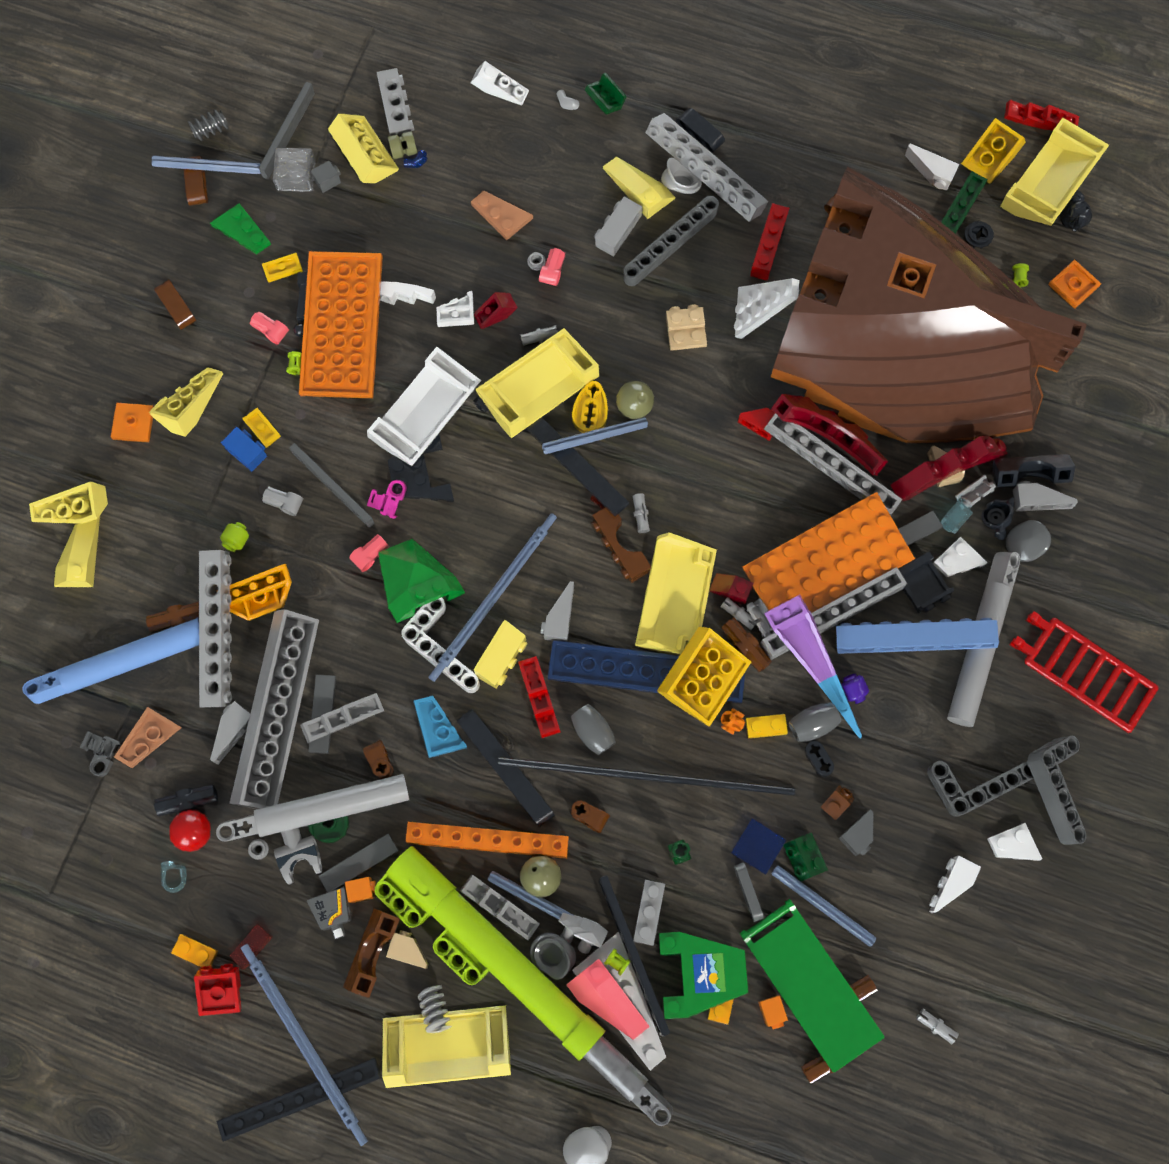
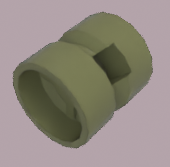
[388,131,417,160]

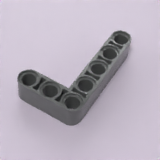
[1027,735,1086,845]
[927,761,1034,817]

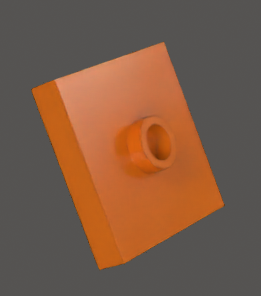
[1048,259,1101,309]
[111,403,154,442]

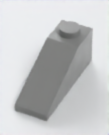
[1013,481,1078,511]
[541,581,574,642]
[210,701,250,764]

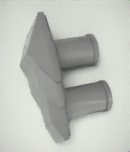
[559,913,608,954]

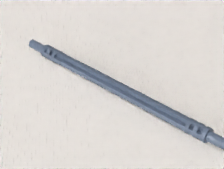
[428,513,557,682]
[241,944,368,1146]

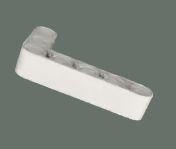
[402,598,480,693]

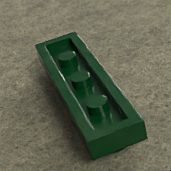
[941,171,988,234]

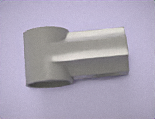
[262,487,303,516]

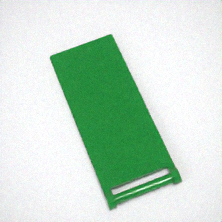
[739,898,884,1073]

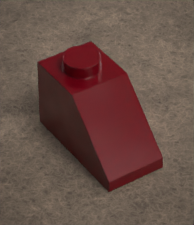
[474,292,517,329]
[709,573,754,606]

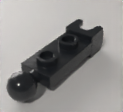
[294,272,307,338]

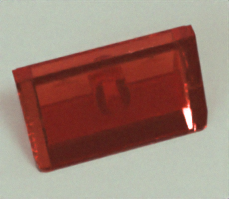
[230,924,272,969]

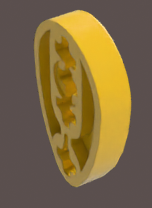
[572,381,608,433]

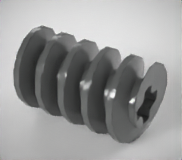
[188,109,229,141]

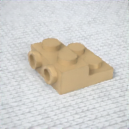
[666,305,707,351]

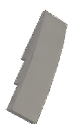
[300,693,384,743]
[460,874,540,940]

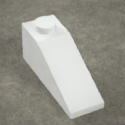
[905,144,959,191]

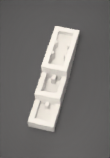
[380,282,436,305]

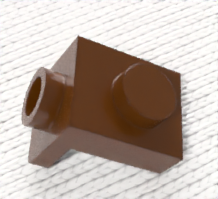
[821,785,854,820]

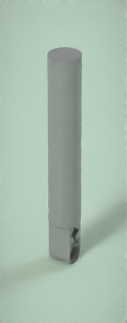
[947,552,1020,727]
[216,774,409,842]

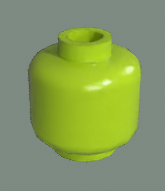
[220,522,249,552]

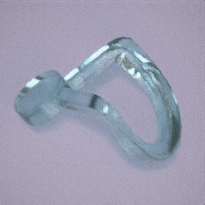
[161,861,187,893]

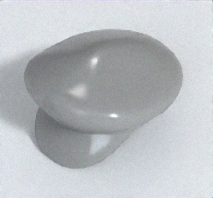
[661,157,702,194]
[563,1126,612,1164]

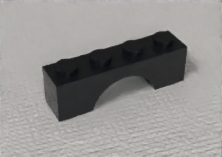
[991,454,1076,487]

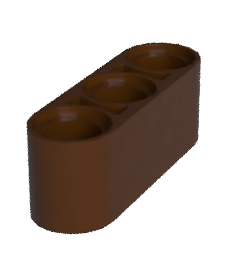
[184,156,208,206]
[153,280,196,330]

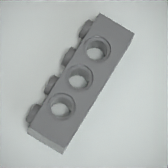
[377,68,414,137]

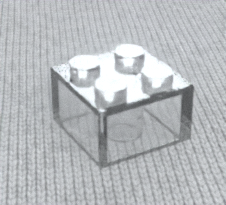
[273,148,315,191]

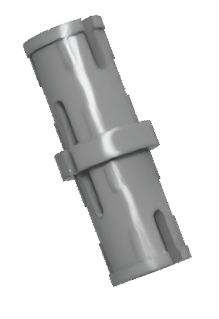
[520,325,558,346]
[632,493,650,533]
[720,598,758,630]
[916,1008,959,1045]

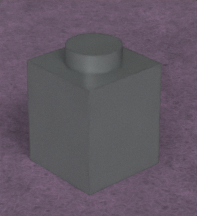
[311,161,341,193]

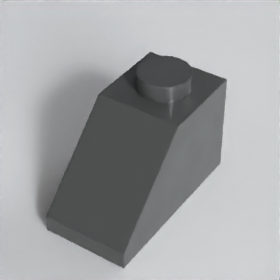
[839,809,873,856]

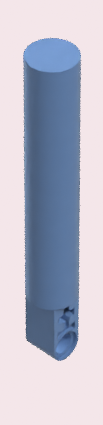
[22,618,199,704]

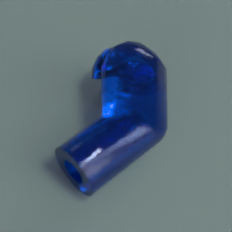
[404,150,428,168]

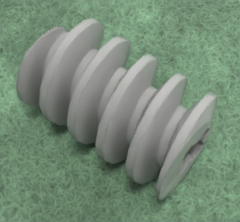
[417,985,452,1033]

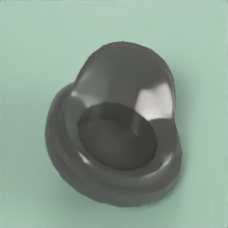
[1006,520,1051,562]
[530,933,576,980]

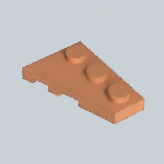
[471,191,533,240]
[114,707,182,768]

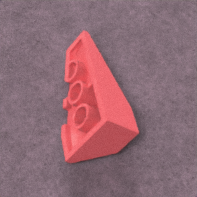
[566,959,650,1040]

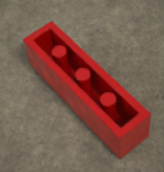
[750,203,789,281]

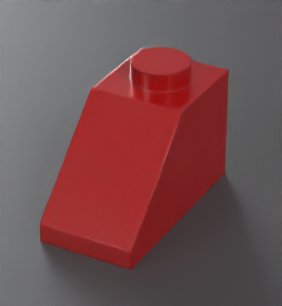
[738,408,775,441]

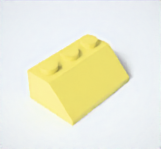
[474,620,527,689]

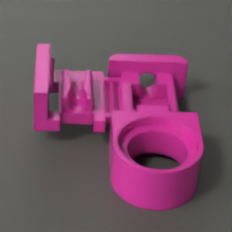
[367,480,407,519]

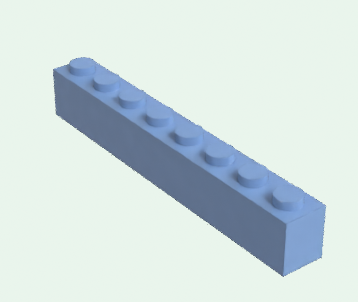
[836,618,999,654]

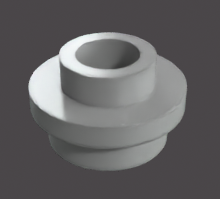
[527,252,546,270]
[248,839,269,860]

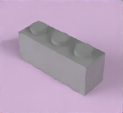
[594,196,642,257]
[633,880,665,946]

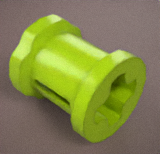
[1012,263,1029,287]
[286,351,302,375]
[604,948,631,976]

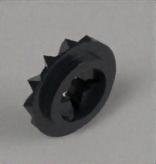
[964,221,994,249]

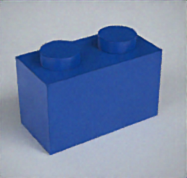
[221,427,267,472]

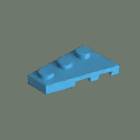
[414,696,467,758]

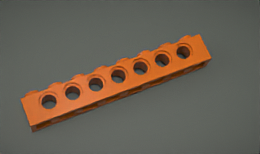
[406,822,569,858]

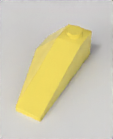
[603,157,675,219]
[149,368,223,437]
[29,482,108,524]

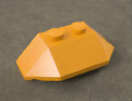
[216,564,292,621]

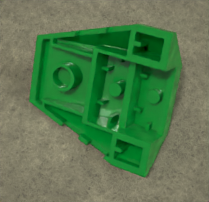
[378,539,465,623]

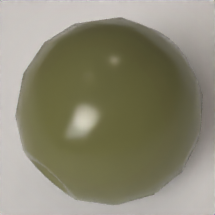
[616,381,654,419]
[520,855,562,898]

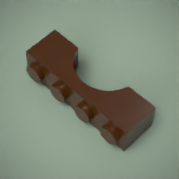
[591,508,651,583]
[343,909,400,998]

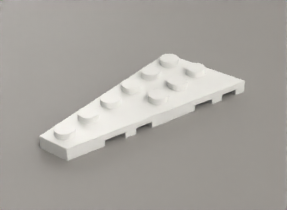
[734,278,799,339]
[572,932,666,1071]

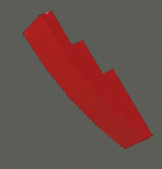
[1004,100,1079,131]
[518,656,560,738]

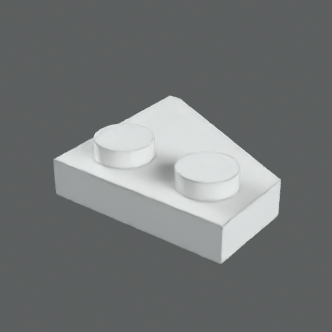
[437,291,474,327]
[933,537,987,577]
[987,823,1042,861]

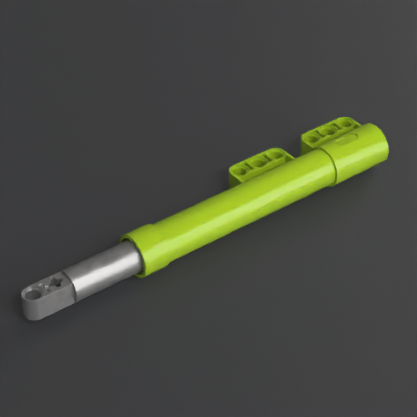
[375,846,673,1126]

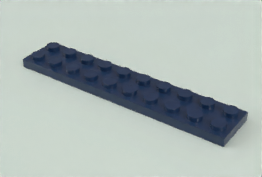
[548,640,745,703]

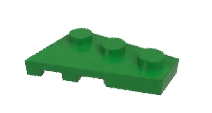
[210,203,271,255]

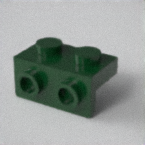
[585,73,627,115]
[783,833,828,882]

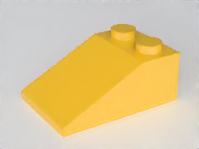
[961,118,1026,184]

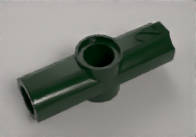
[667,839,692,865]

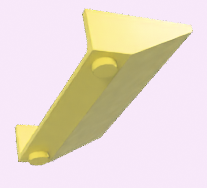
[635,532,717,656]

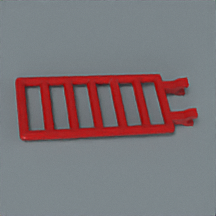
[1009,611,1158,733]

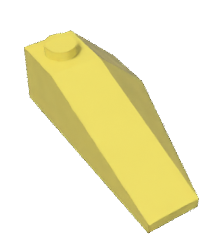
[54,516,100,587]

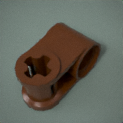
[363,740,394,779]
[571,800,610,833]

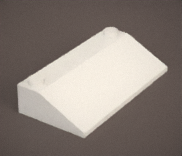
[367,347,481,466]

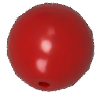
[170,810,210,852]

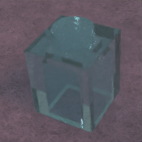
[940,500,973,534]

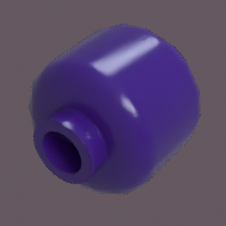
[841,673,869,704]

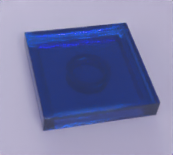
[731,819,786,875]

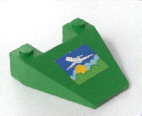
[659,932,748,1019]

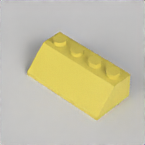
[328,114,399,183]

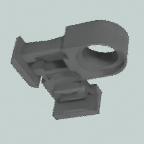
[80,732,122,777]

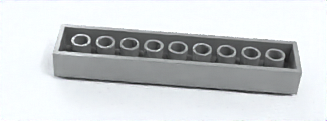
[230,609,319,810]

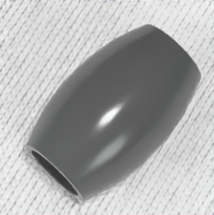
[789,702,841,742]
[571,704,616,755]

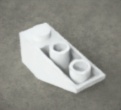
[471,61,529,105]
[929,856,981,913]

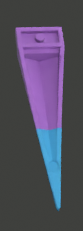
[764,594,862,738]

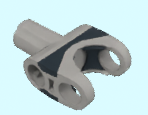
[274,828,322,884]

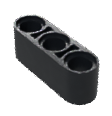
[676,108,725,153]

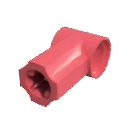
[539,248,565,286]
[250,312,289,345]
[349,534,389,572]

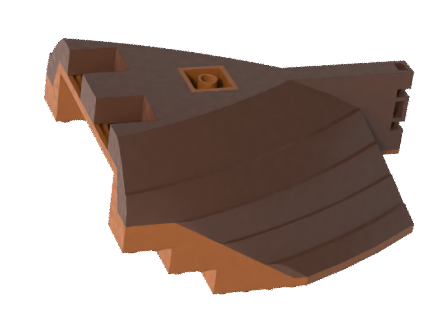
[771,167,1087,443]

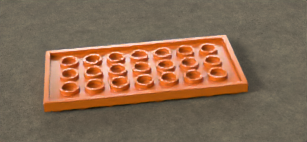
[299,251,383,398]
[742,492,915,613]

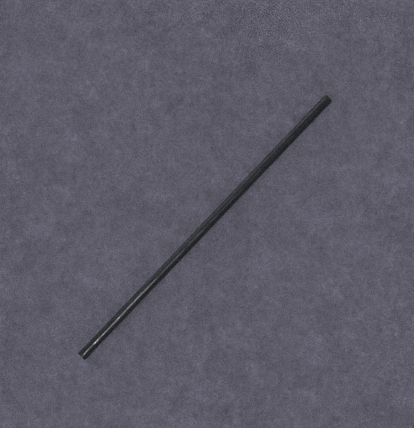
[498,757,795,796]

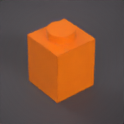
[345,877,376,903]
[758,995,788,1029]

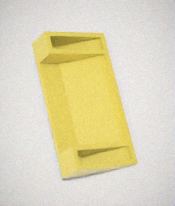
[1000,118,1109,226]
[476,328,599,438]
[382,1005,511,1088]

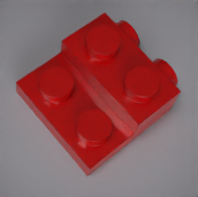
[194,964,242,1016]

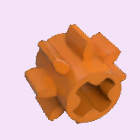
[721,708,745,734]

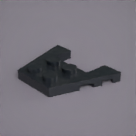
[387,434,454,502]

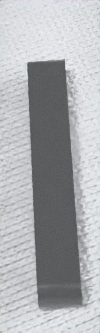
[623,196,719,286]

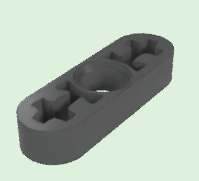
[734,862,764,922]

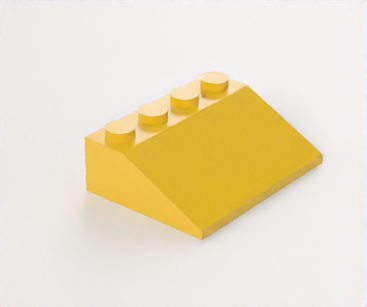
[657,627,751,727]

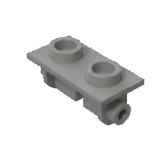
[955,474,996,510]
[746,598,775,638]

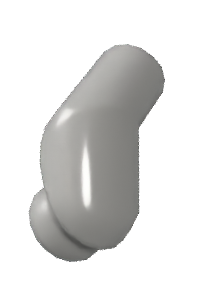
[556,90,579,110]

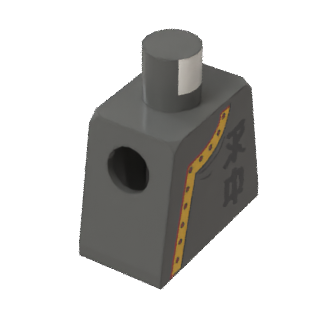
[307,887,351,939]

